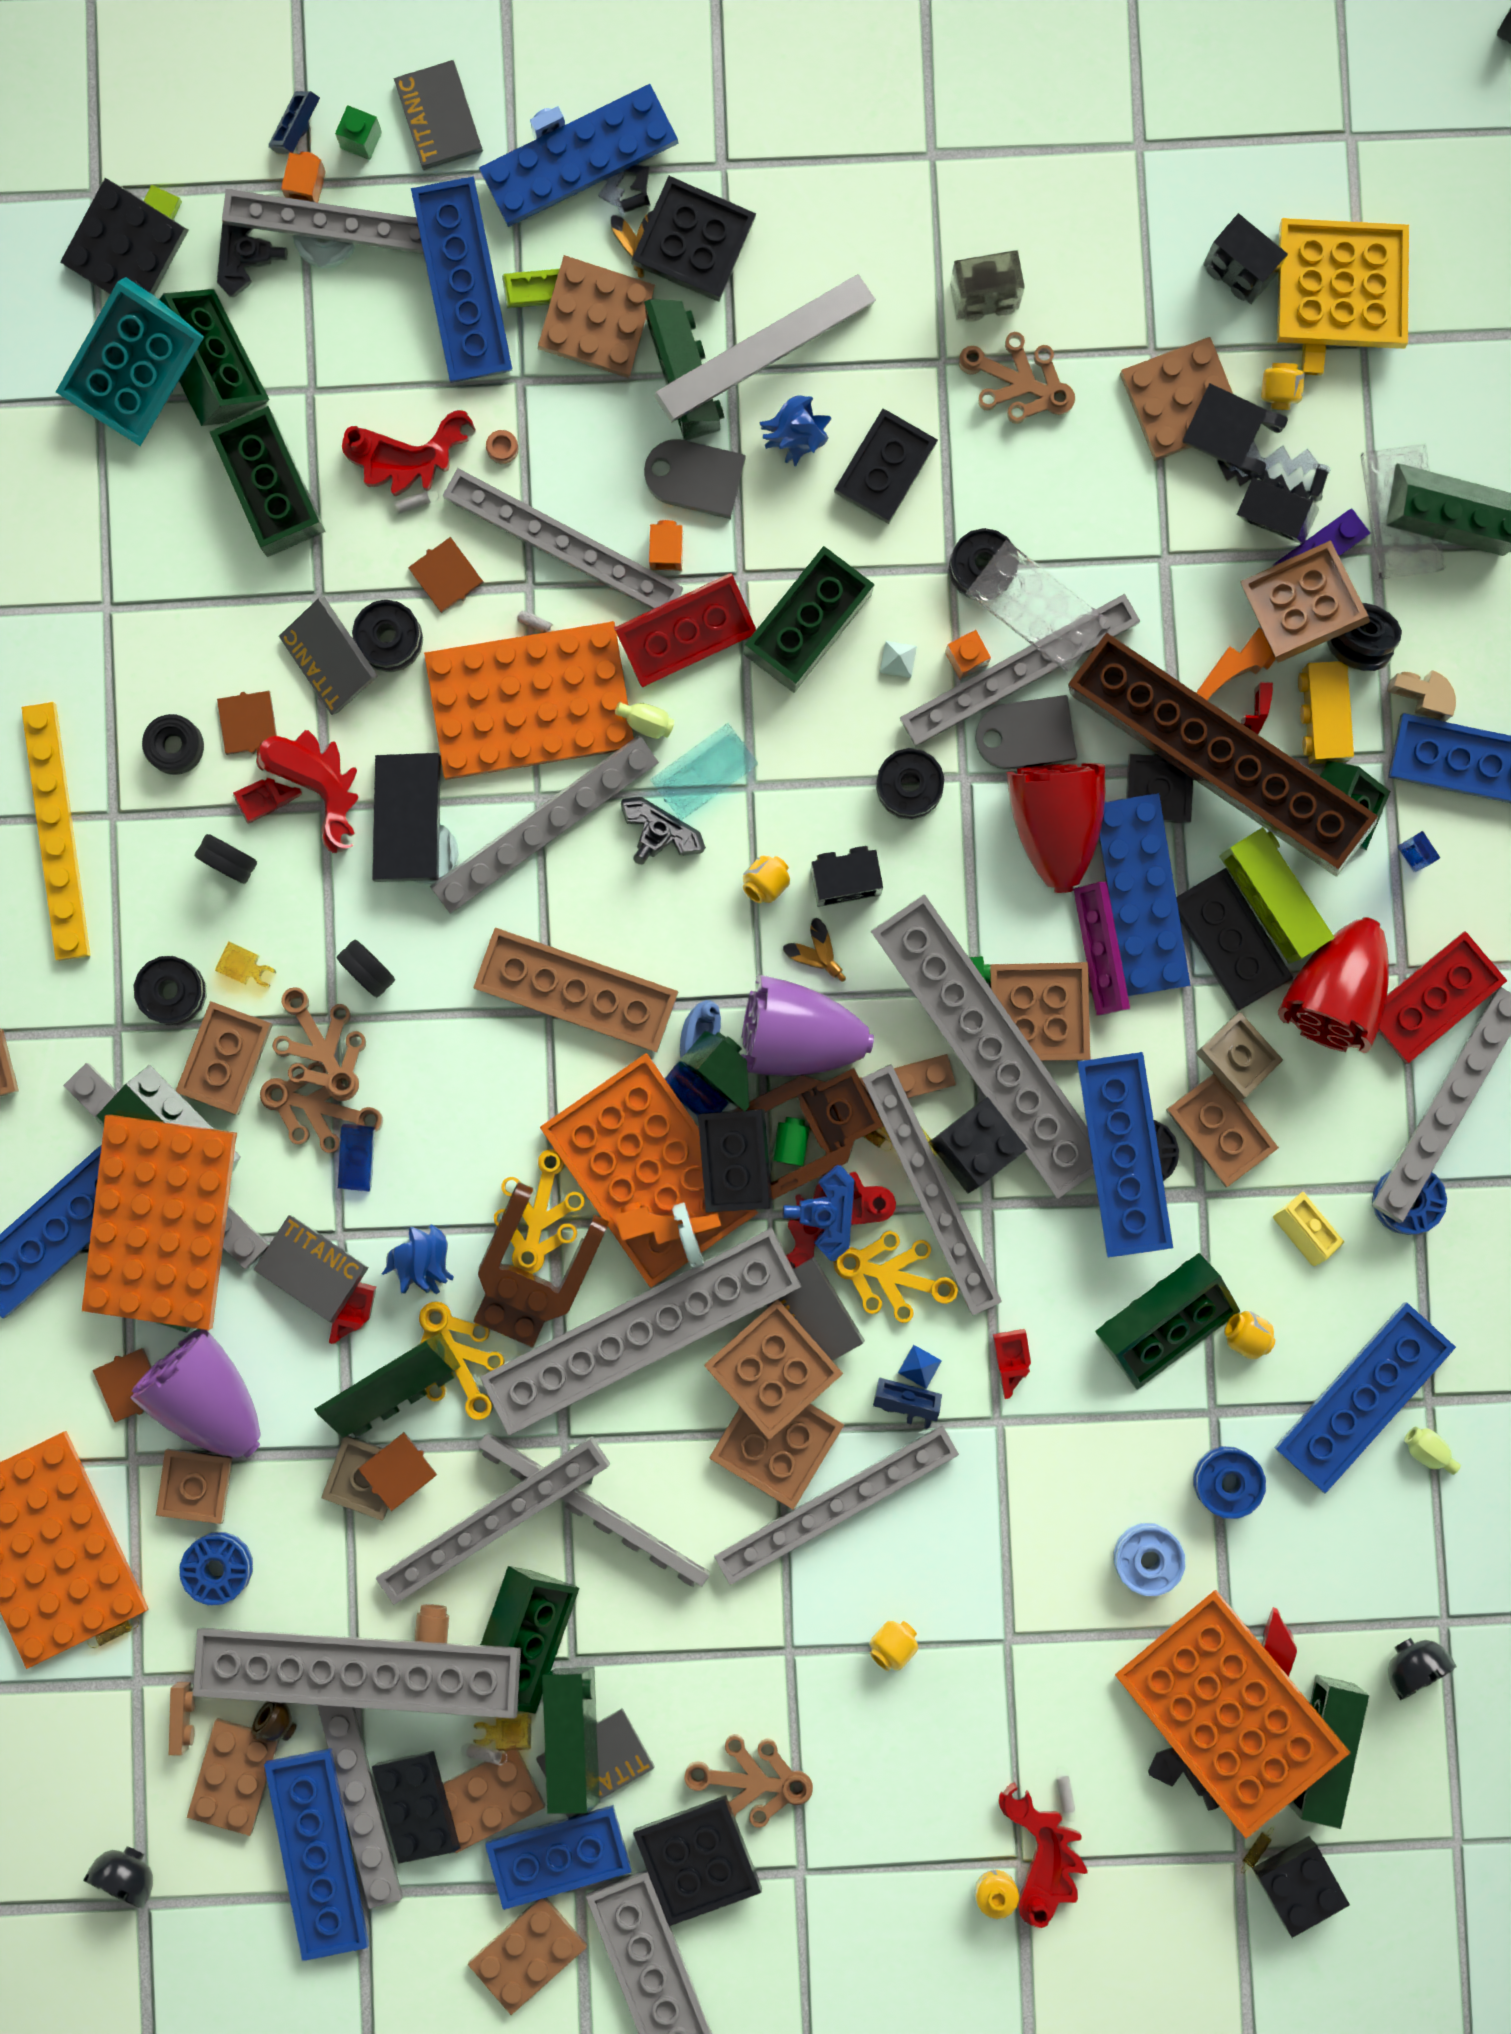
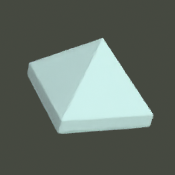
[880,641,917,678]

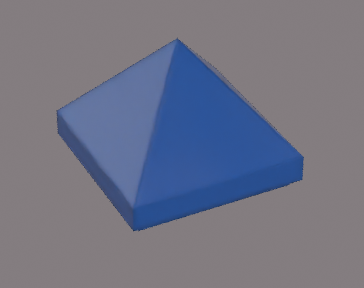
[898,1344,942,1389]

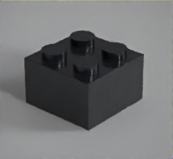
[1203,213,1288,305]
[1236,476,1320,545]
[810,846,884,907]
[928,1097,1028,1194]
[1252,1836,1350,1938]

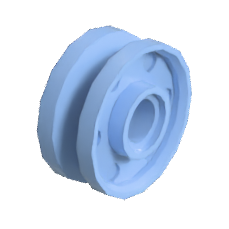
[1113,1523,1185,1596]

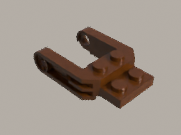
[731,1068,883,1200]
[473,1181,609,1348]

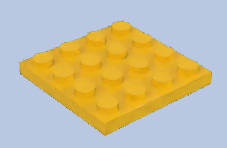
[1277,218,1409,349]

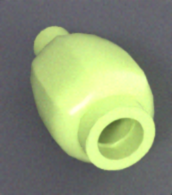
[615,702,674,739]
[1404,1427,1461,1475]

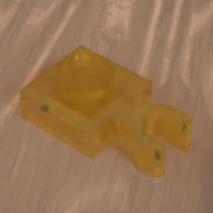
[215,941,277,988]
[473,1713,531,1751]

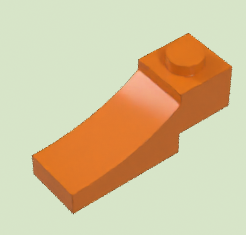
[1196,628,1276,700]
[615,1202,722,1244]

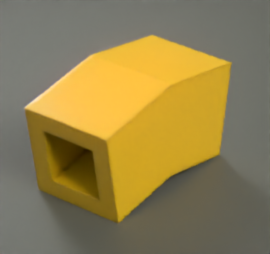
[1301,344,1326,376]

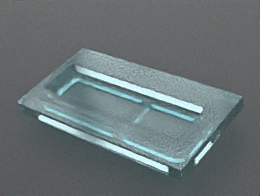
[650,723,759,821]

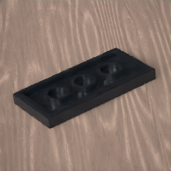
[372,753,441,882]
[1176,868,1293,1012]

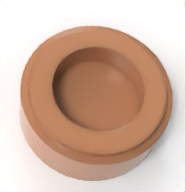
[486,430,519,464]

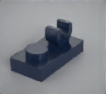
[873,1377,942,1429]

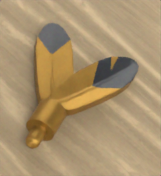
[610,211,653,278]
[783,918,846,982]

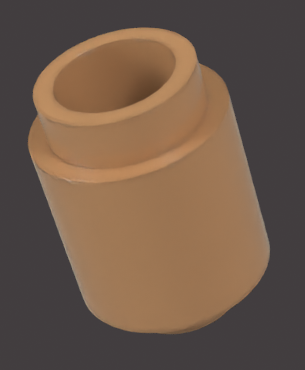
[414,1604,450,1643]

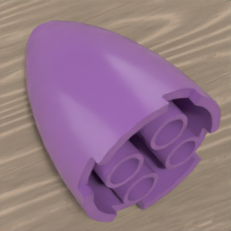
[741,975,874,1076]
[130,1329,261,1458]

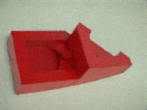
[1241,682,1273,734]
[233,777,302,824]
[329,1282,377,1344]
[993,1329,1031,1399]
[1262,1607,1297,1677]

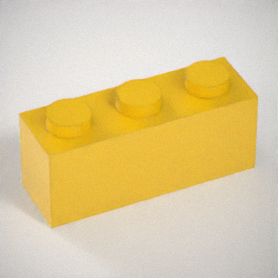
[1298,661,1354,764]

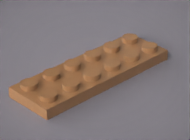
[473,927,679,1053]

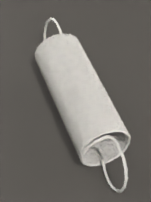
[387,490,439,516]
[510,610,559,633]
[461,1743,507,1765]
[1056,1766,1076,1822]

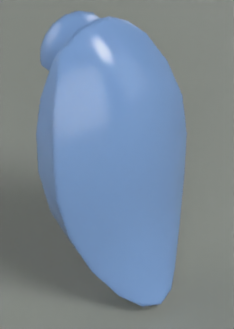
[680,1000,721,1071]

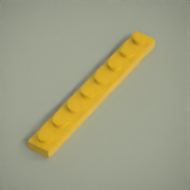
[21,702,91,961]

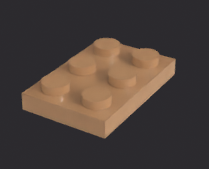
[176,1001,273,1115]
[1165,1073,1279,1187]
[186,1718,280,1836]
[443,1746,546,1853]
[467,1897,587,2015]

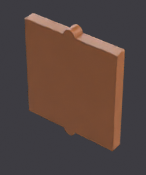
[408,537,484,613]
[217,691,277,755]
[92,1348,151,1422]
[358,1432,438,1512]

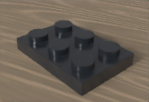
[834,408,938,524]
[698,1109,773,1212]
[372,1751,461,1864]

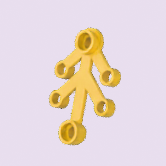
[494,1149,585,1274]
[833,1231,958,1323]
[419,1302,505,1420]

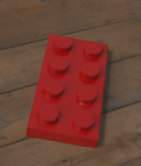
[614,573,756,688]
[1378,931,1508,1064]

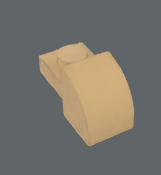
[1387,670,1456,722]

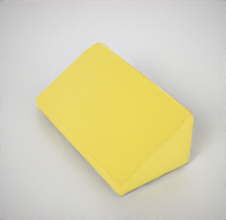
[1273,1192,1344,1266]

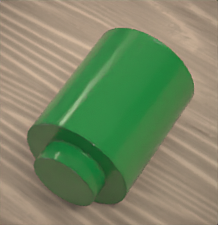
[771,1117,810,1166]

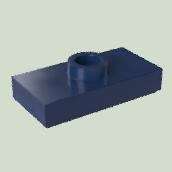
[268,91,320,154]

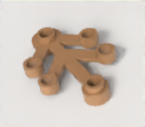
[959,332,1075,424]
[272,987,366,1101]
[260,1062,383,1153]
[684,1734,813,1828]

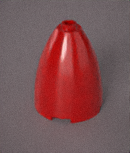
[1007,763,1106,893]
[1278,917,1389,1054]

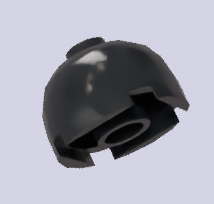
[1387,1638,1457,1701]
[83,1846,153,1909]

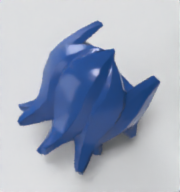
[759,395,832,467]
[382,1224,454,1295]

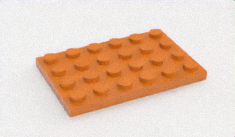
[424,621,634,780]
[540,1053,758,1288]
[82,1115,237,1330]
[0,1431,149,1669]
[1115,1590,1350,1839]

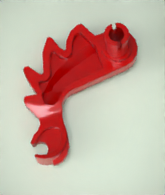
[342,410,476,497]
[256,730,359,854]
[786,1171,896,1267]
[998,1782,1088,1928]

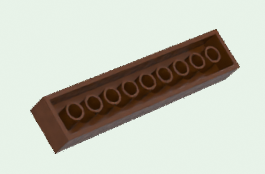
[1068,632,1378,877]

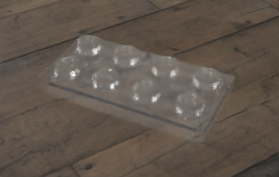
[1360,443,1446,580]
[966,540,1109,672]

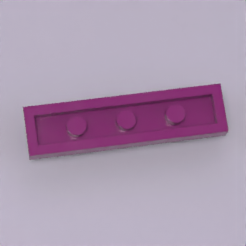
[1073,882,1130,1016]

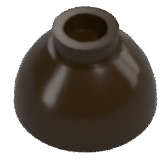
[251,1701,296,1743]

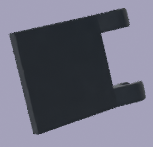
[1182,383,1288,479]

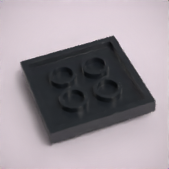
[631,175,757,302]
[60,177,189,295]
[633,1795,763,1926]

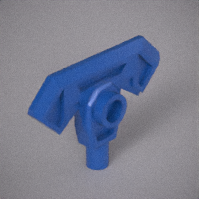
[783,1165,854,1261]

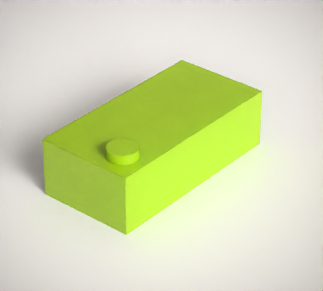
[1219,827,1335,964]

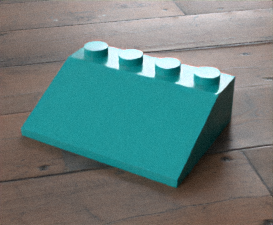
[55,277,204,446]

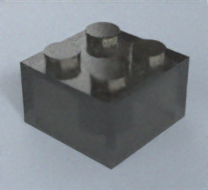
[950,250,1025,322]

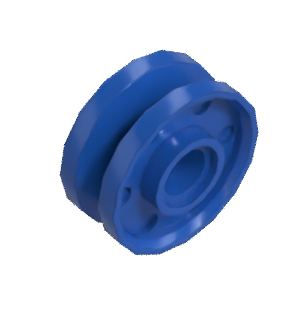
[1372,1170,1448,1235]
[1193,1446,1266,1519]
[179,1532,253,1605]

